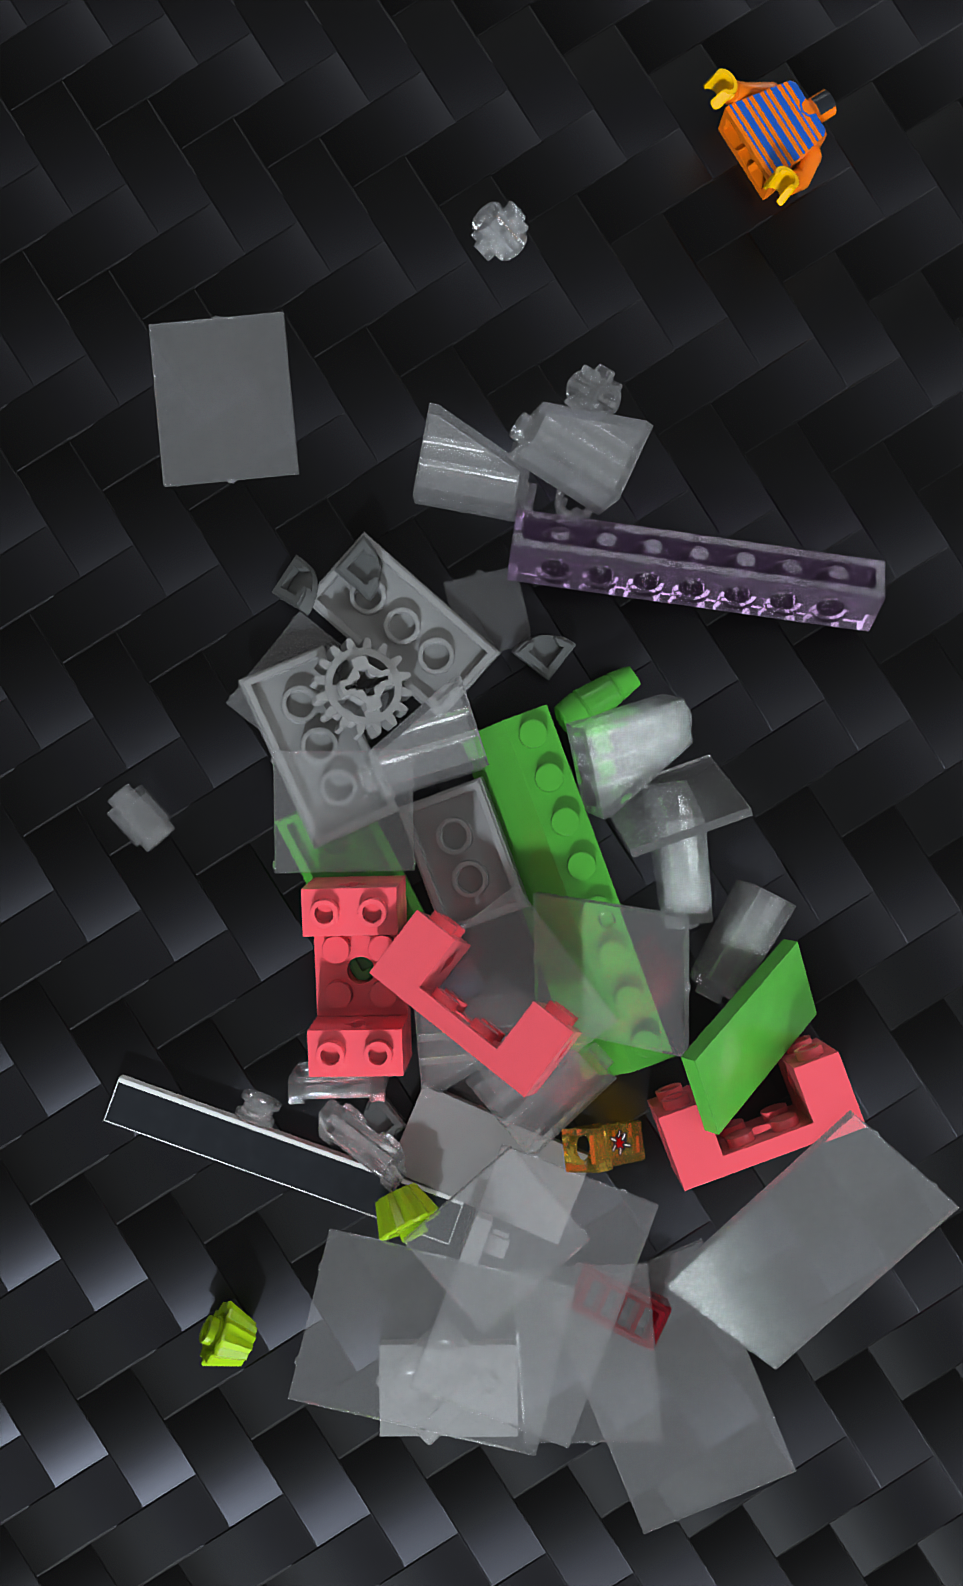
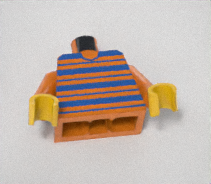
[703,68,837,206]

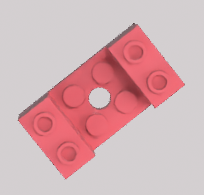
[301,875,412,1077]
[369,910,582,1097]
[647,1035,865,1191]

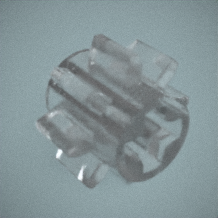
[471,201,529,261]
[564,364,623,424]

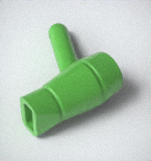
[554,666,641,783]

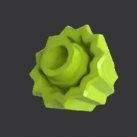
[375,1182,440,1243]
[199,1301,258,1367]

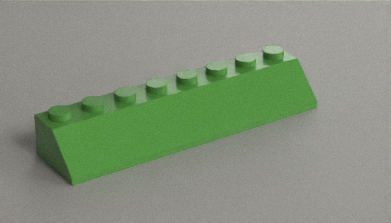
[460,704,676,1080]

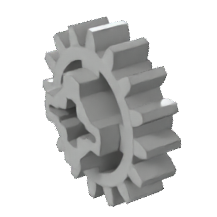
[309,637,413,740]

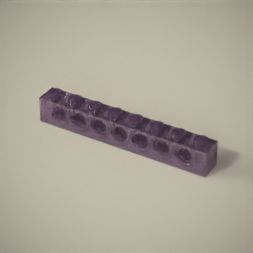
[507,509,886,632]

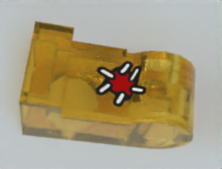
[561,1120,645,1173]

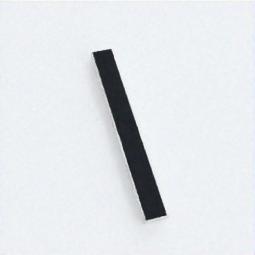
[104,1075,463,1244]

